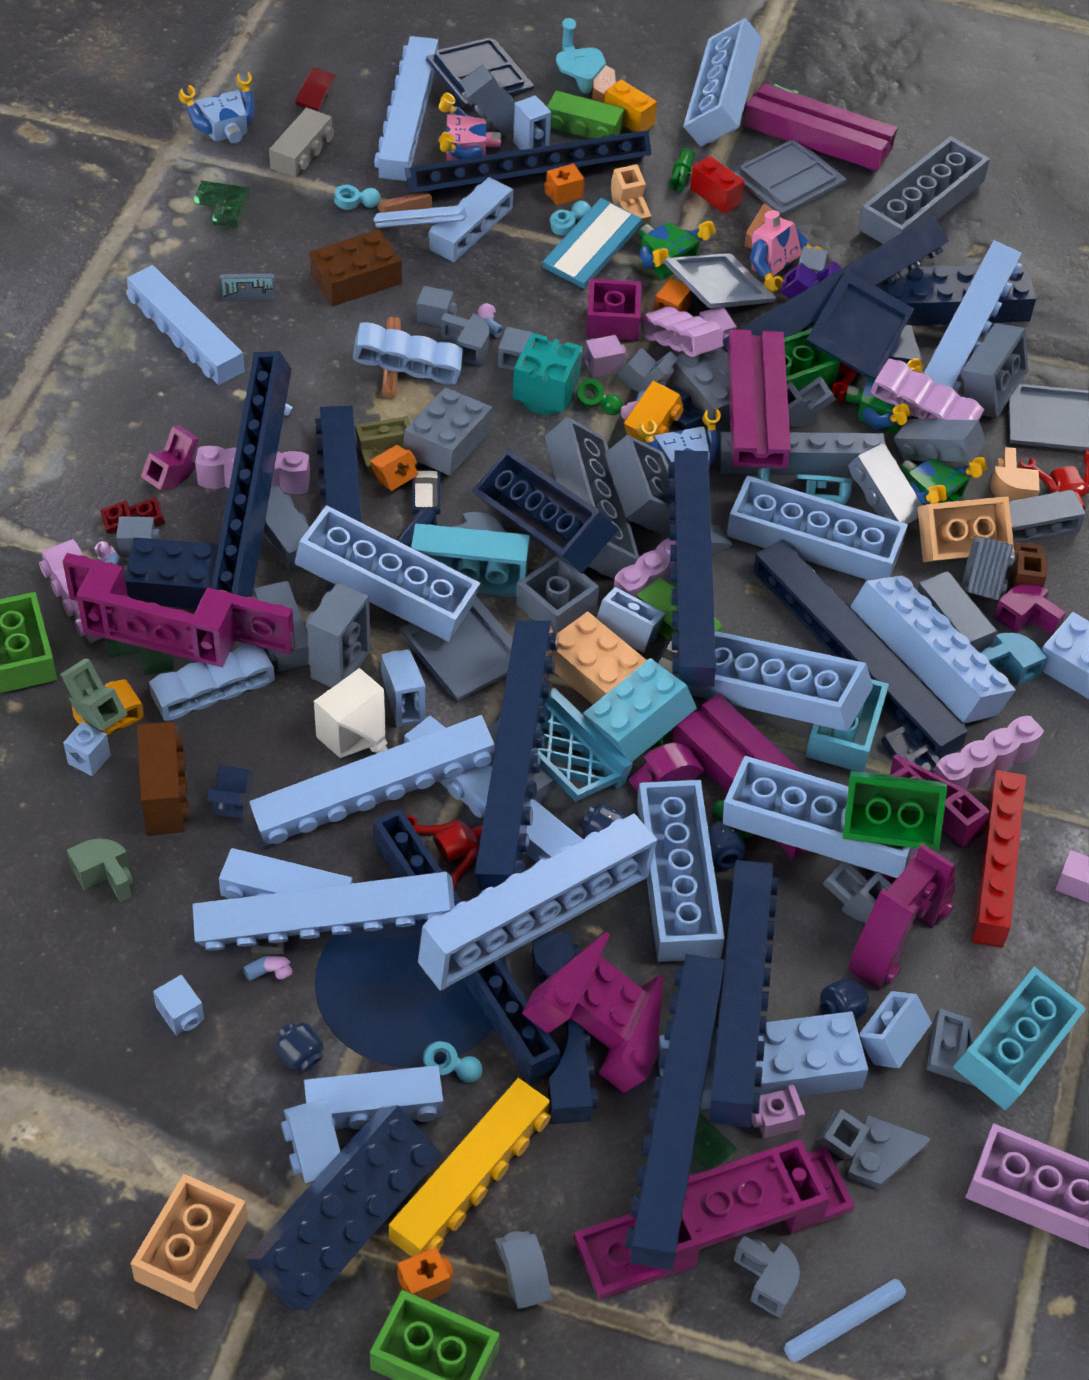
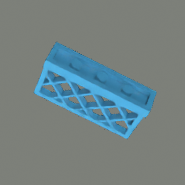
[497,688,633,802]

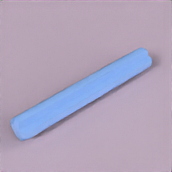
[374,205,467,228]
[784,1279,906,1362]

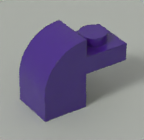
[780,261,841,300]

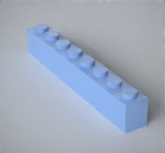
[375,36,438,181]
[924,240,1022,393]
[249,715,495,846]
[404,715,583,862]
[193,872,455,951]

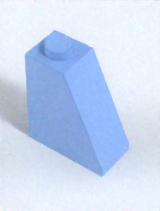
[381,649,425,728]

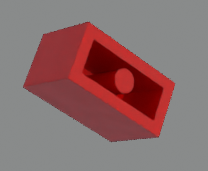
[690,156,745,214]

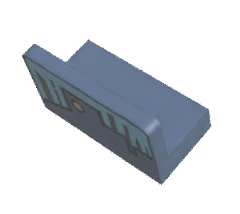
[221,274,275,301]

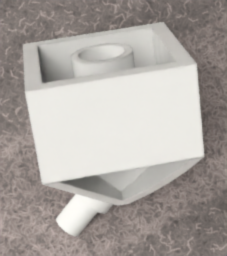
[314,668,388,758]

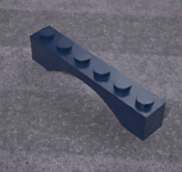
[531,932,598,1124]

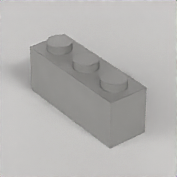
[269,107,334,178]

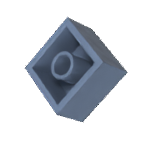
[516,556,599,633]

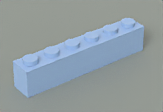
[126,265,245,385]

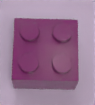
[586,279,641,341]

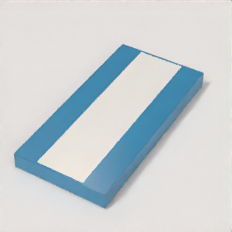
[542,198,642,289]

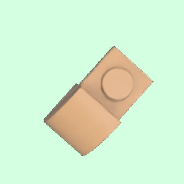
[611,164,652,224]
[989,447,1039,501]

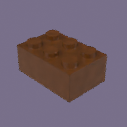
[309,229,402,307]
[137,721,190,836]

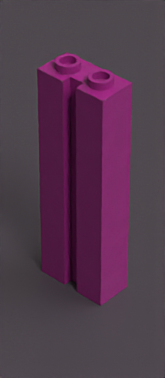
[742,83,898,171]
[727,330,791,469]
[672,693,810,859]

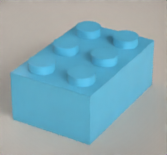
[583,658,697,762]
[805,679,889,772]

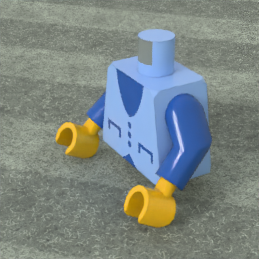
[179,72,255,143]
[637,409,721,467]

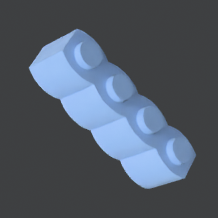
[353,323,463,385]
[149,643,275,721]

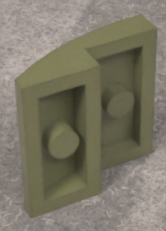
[355,416,421,475]

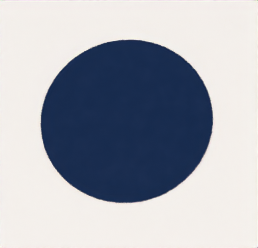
[315,919,508,1067]

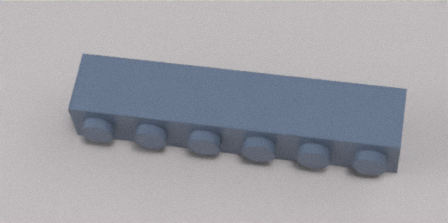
[718,432,885,475]

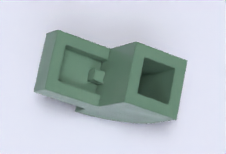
[60,659,128,731]
[67,838,133,903]

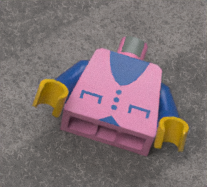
[438,92,501,161]
[750,210,823,293]

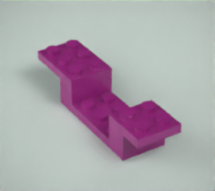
[62,553,295,668]
[573,1139,855,1300]

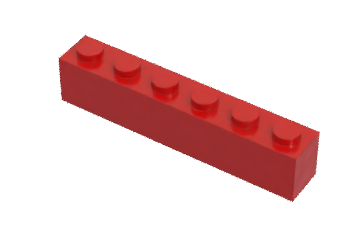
[972,770,1026,948]

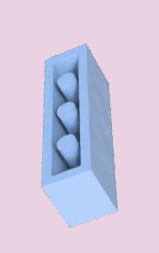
[428,177,513,262]
[219,848,352,899]
[304,1065,443,1129]

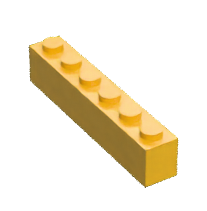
[388,1078,551,1257]

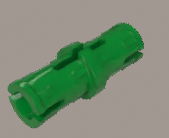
[669,148,695,191]

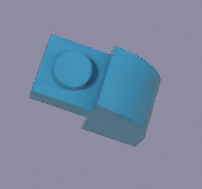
[981,633,1047,685]

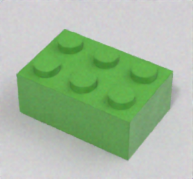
[0,592,57,693]
[370,1290,500,1380]

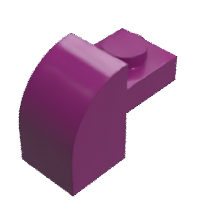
[141,425,199,490]
[994,584,1066,636]
[628,743,705,793]

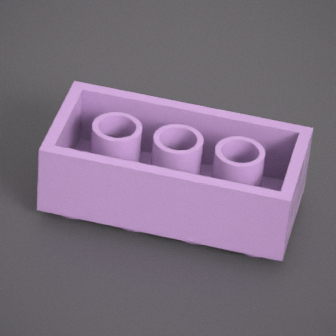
[965,1123,1089,1249]

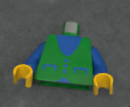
[639,221,716,280]
[845,358,923,434]
[900,457,987,505]

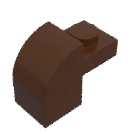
[1010,542,1047,589]

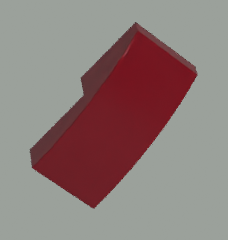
[295,67,336,112]
[100,496,166,534]

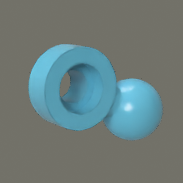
[334,185,381,210]
[550,201,591,235]
[423,1041,482,1083]

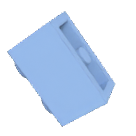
[513,95,551,150]
[596,587,665,653]
[859,991,932,1069]
[281,1098,340,1183]

